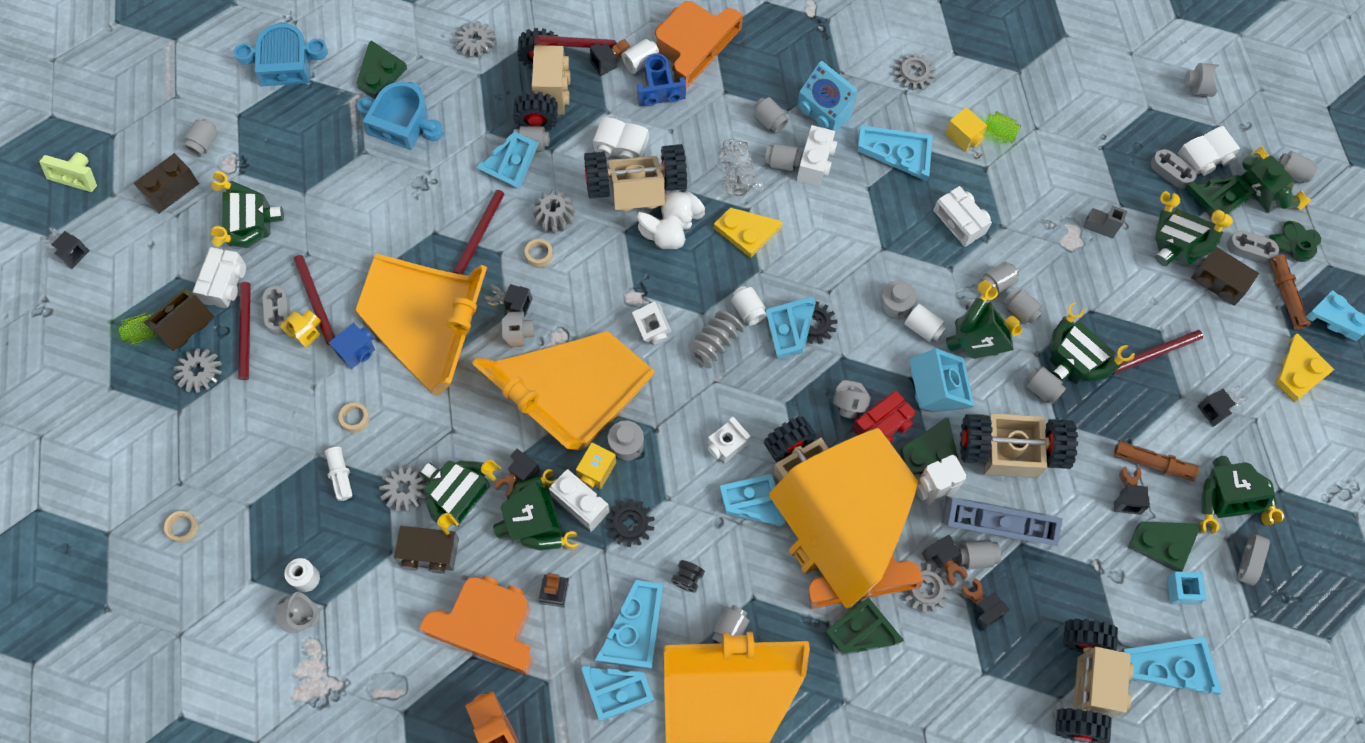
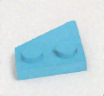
[477,131,539,188]
[1306,290,1365,341]
[766,296,816,359]
[719,474,786,527]
[581,666,654,722]

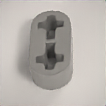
[1151,149,1196,189]
[1227,230,1279,264]
[263,286,291,335]
[1237,533,1270,586]

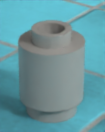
[753,97,789,133]
[183,119,218,157]
[514,126,550,151]
[765,143,802,171]
[1278,151,1318,183]
[979,262,1019,295]
[1003,287,1043,324]
[1025,367,1066,404]
[958,540,1001,570]
[712,605,750,644]

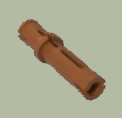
[1268,254,1311,330]
[1113,440,1199,482]

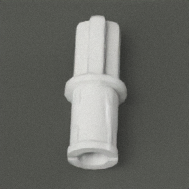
[325,447,353,501]

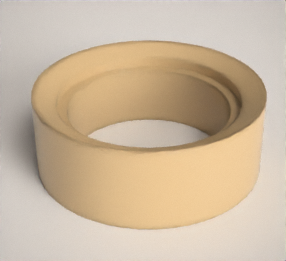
[525,239,553,268]
[338,402,370,433]
[164,511,198,543]

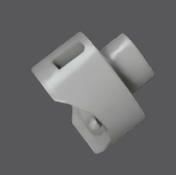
[1184,63,1219,97]
[881,280,917,319]
[502,311,535,347]
[833,380,871,419]
[608,420,644,461]
[275,591,320,634]

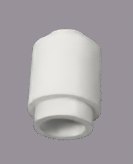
[731,286,767,326]
[285,558,320,592]

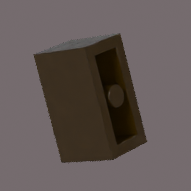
[133,153,199,214]
[1191,246,1259,306]
[144,288,214,351]
[394,525,459,574]

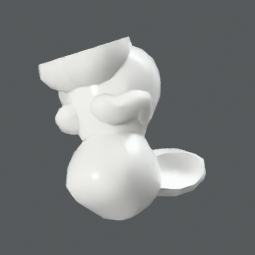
[637,191,705,250]

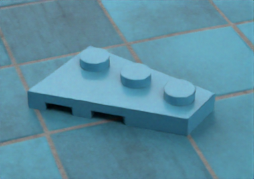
[857,125,933,181]
[595,580,663,670]
[1120,637,1222,695]

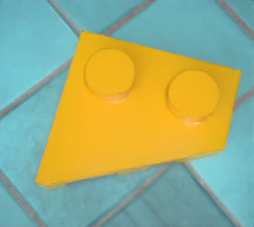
[714,208,783,258]
[1276,333,1334,402]

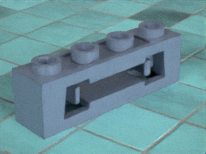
[942,496,1063,546]

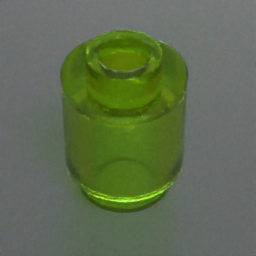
[985,111,1022,143]
[118,312,156,345]

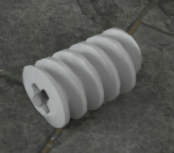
[688,311,744,369]

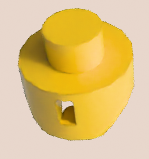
[280,310,321,348]

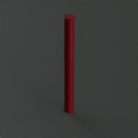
[534,35,617,49]
[453,190,505,275]
[293,255,335,345]
[238,282,251,380]
[1112,330,1203,375]

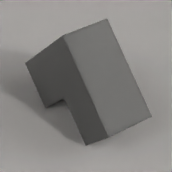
[1083,206,1127,238]

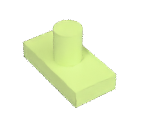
[39,152,97,192]

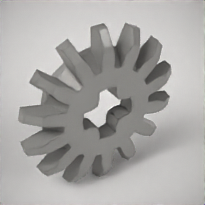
[454,21,496,57]
[894,53,936,90]
[173,348,222,393]
[379,465,427,512]
[904,563,952,613]

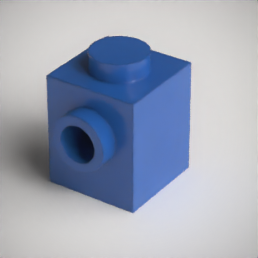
[329,322,375,370]

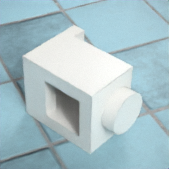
[632,301,672,344]
[707,417,751,464]

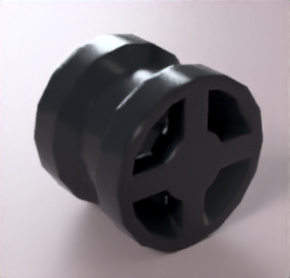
[671,560,705,593]

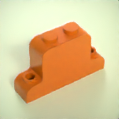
[654,1,743,89]
[809,554,923,609]
[419,575,533,675]
[465,691,519,743]

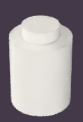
[621,39,659,74]
[904,304,946,342]

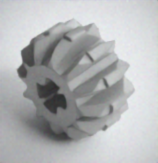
[532,189,575,234]

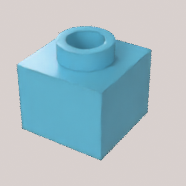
[1167,572,1206,605]

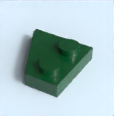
[356,40,408,99]
[1185,175,1256,216]
[900,418,959,475]
[1128,521,1201,572]
[824,597,904,656]

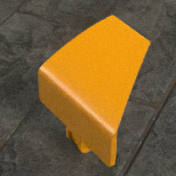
[355,254,487,395]
[472,331,655,450]
[769,428,919,608]
[664,632,810,743]

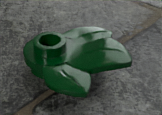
[1269,221,1321,262]

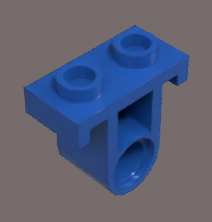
[637,53,686,106]

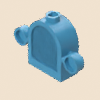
[234,22,328,87]
[357,82,444,150]

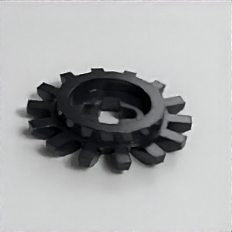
[808,301,838,344]
[606,499,655,547]

